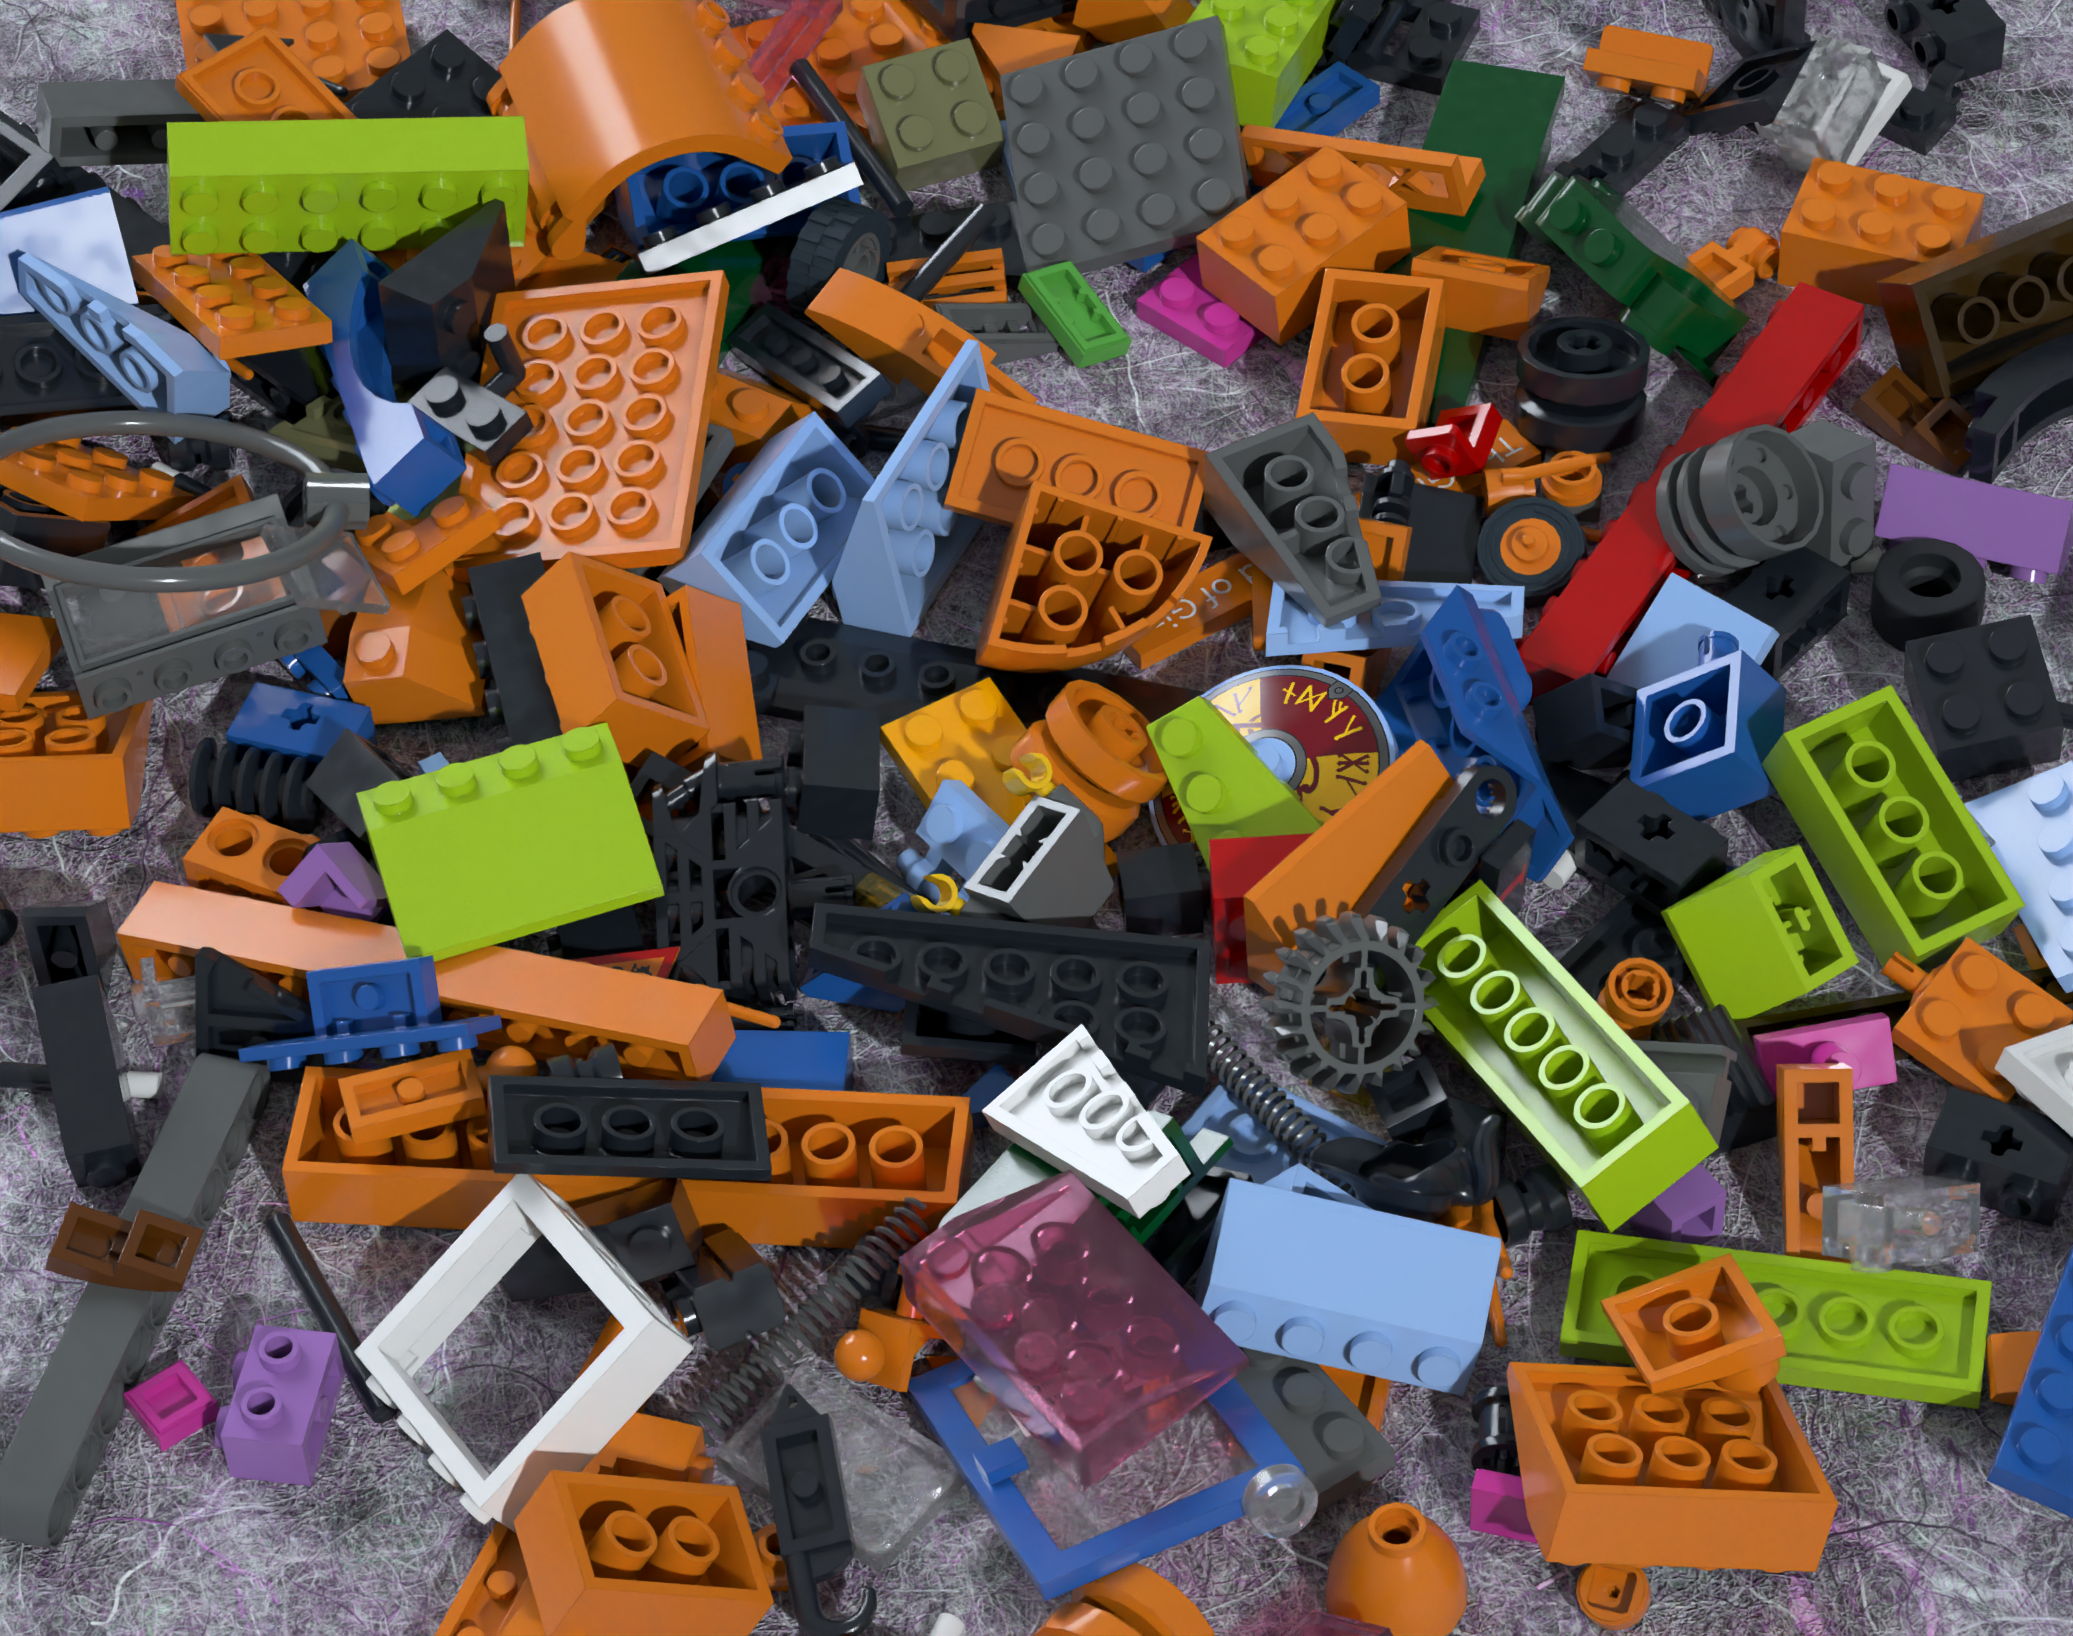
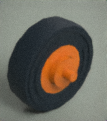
[1476,496,1588,608]

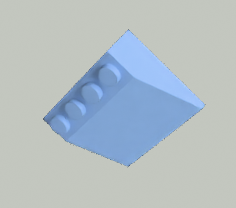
[832,339,990,637]

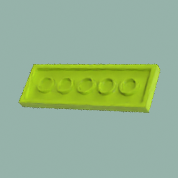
[1559,1230,1992,1409]

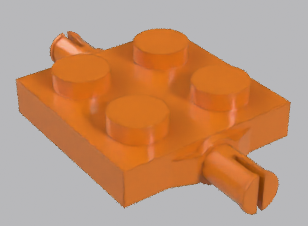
[1881,937,2073,1104]

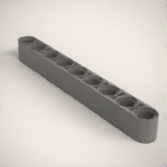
[0,1053,271,1549]

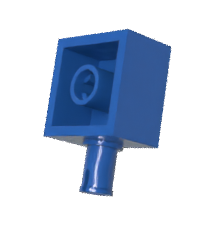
[1630,631,1786,822]

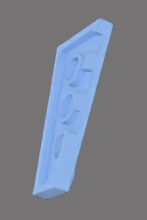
[1964,761,2073,993]

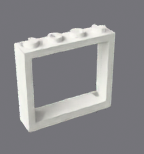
[354,1174,694,1533]

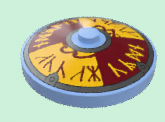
[1149,665,1400,867]

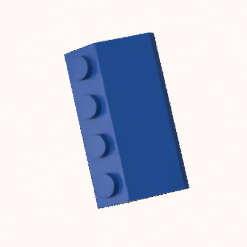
[614,121,862,250]

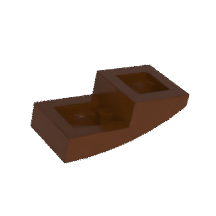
[1851,364,1973,475]
[45,1201,204,1292]

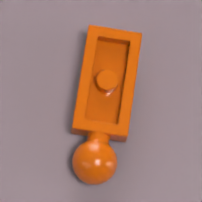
[338,1046,538,1147]

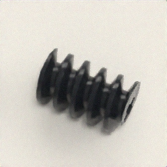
[189,737,327,834]

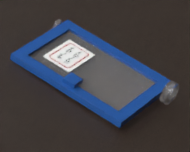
[907,1299,1318,1601]

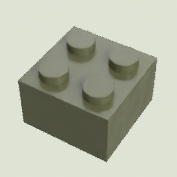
[855,38,1006,192]

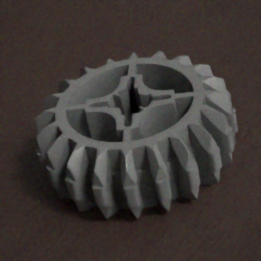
[1258,911,1440,1095]

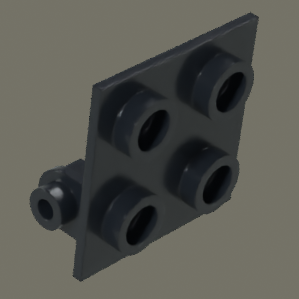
[1358,459,1484,584]

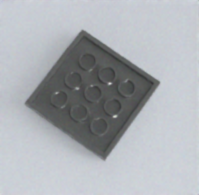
[1000,15,1251,274]

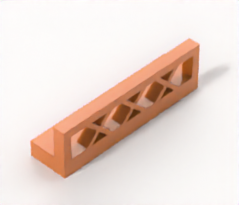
[1241,124,1486,216]

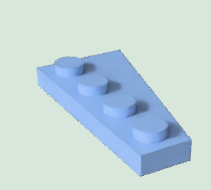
[1266,580,1525,657]

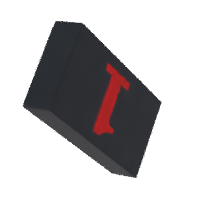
[1475,818,1536,915]

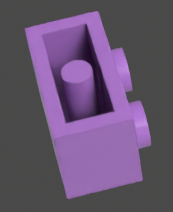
[215,1324,346,1486]

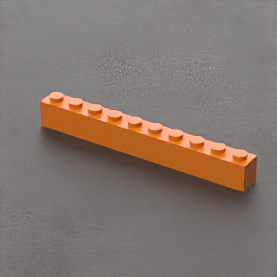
[116,881,736,1081]

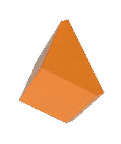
[1411,245,1551,341]

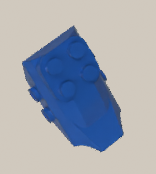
[1375,585,1575,882]

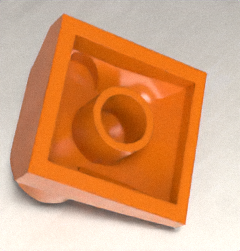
[1600,1253,1787,1394]

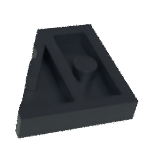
[195,947,331,1084]

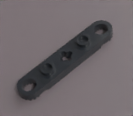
[1310,764,1517,1027]

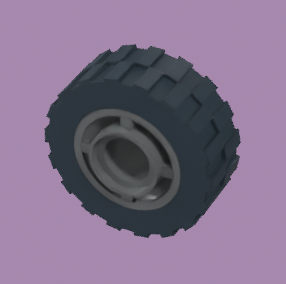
[786,196,892,328]

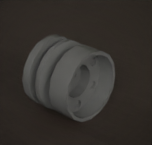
[1656,424,1824,578]

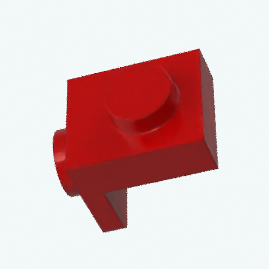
[1404,403,1503,480]

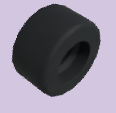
[1870,538,1986,652]

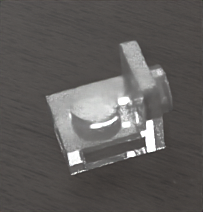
[131,957,196,1047]

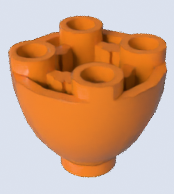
[1325,1502,1468,1636]

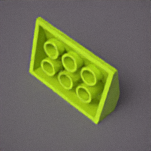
[356,722,665,962]

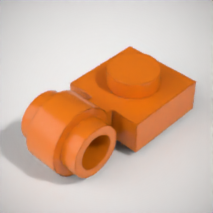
[1687,227,1780,300]

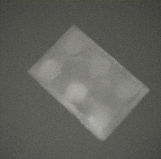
[716,1363,966,1574]

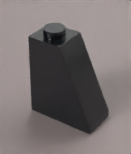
[31,974,143,1188]

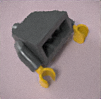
[910,753,1114,930]

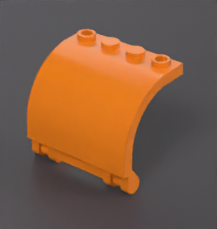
[486,0,793,261]

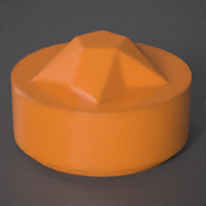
[1576,1563,1651,1630]

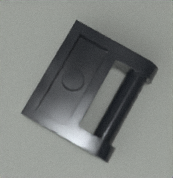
[1347,0,1481,96]

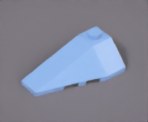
[18,252,231,444]

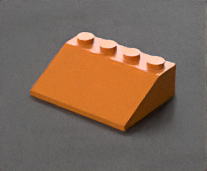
[0,691,153,839]
[1506,1362,1838,1573]

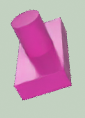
[1753,1012,1898,1097]

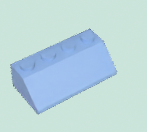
[657,411,875,648]
[1192,1178,1501,1396]

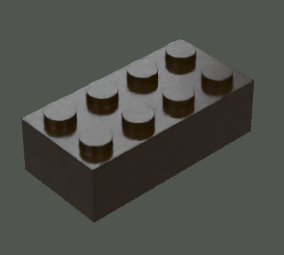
[1876,201,2073,398]

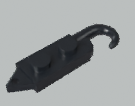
[759,1384,877,1636]

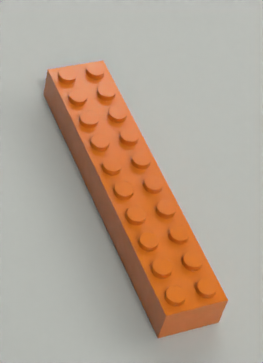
[282,1066,974,1253]

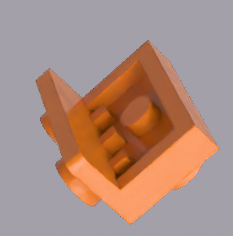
[1583,25,1714,105]

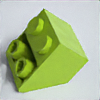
[1661,845,1859,1021]

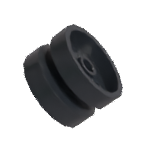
[1513,316,1650,454]

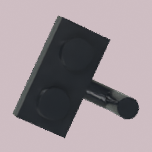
[407,323,534,467]

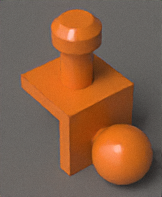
[834,1253,956,1392]

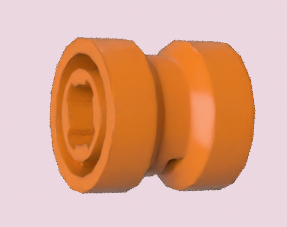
[1596,957,1674,1041]

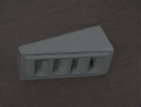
[933,303,1059,365]

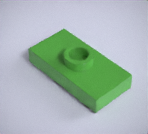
[1017,260,1132,369]

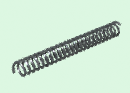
[1207,1016,1355,1198]
[682,1197,929,1447]

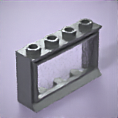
[41,493,328,719]

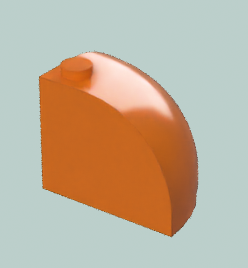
[975,480,1213,673]

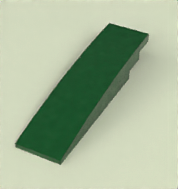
[1382,59,1565,428]

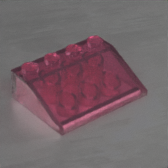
[898,1170,1250,1492]

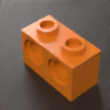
[182,806,323,913]

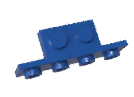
[238,955,502,1071]

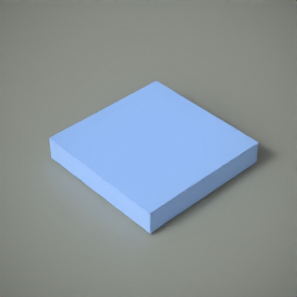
[1606,572,1780,689]

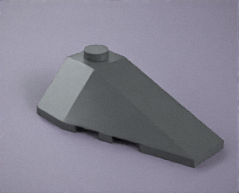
[1204,412,1381,628]

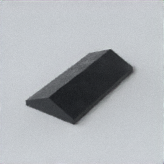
[488,1075,772,1181]

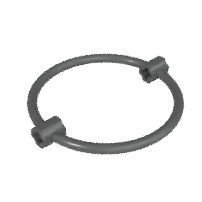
[0,410,370,593]

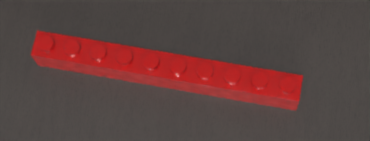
[1515,281,1864,706]

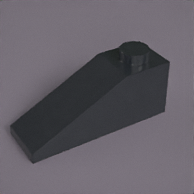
[502,1178,703,1302]

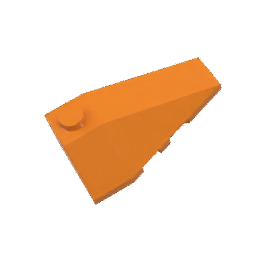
[343,518,490,725]

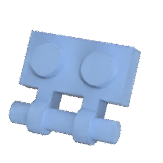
[896,779,1010,916]

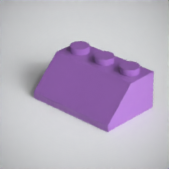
[1874,463,2073,585]

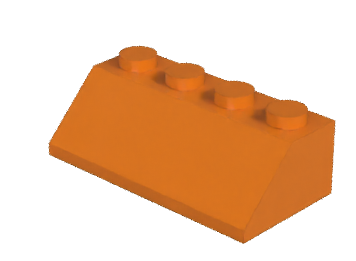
[1243,739,1479,995]

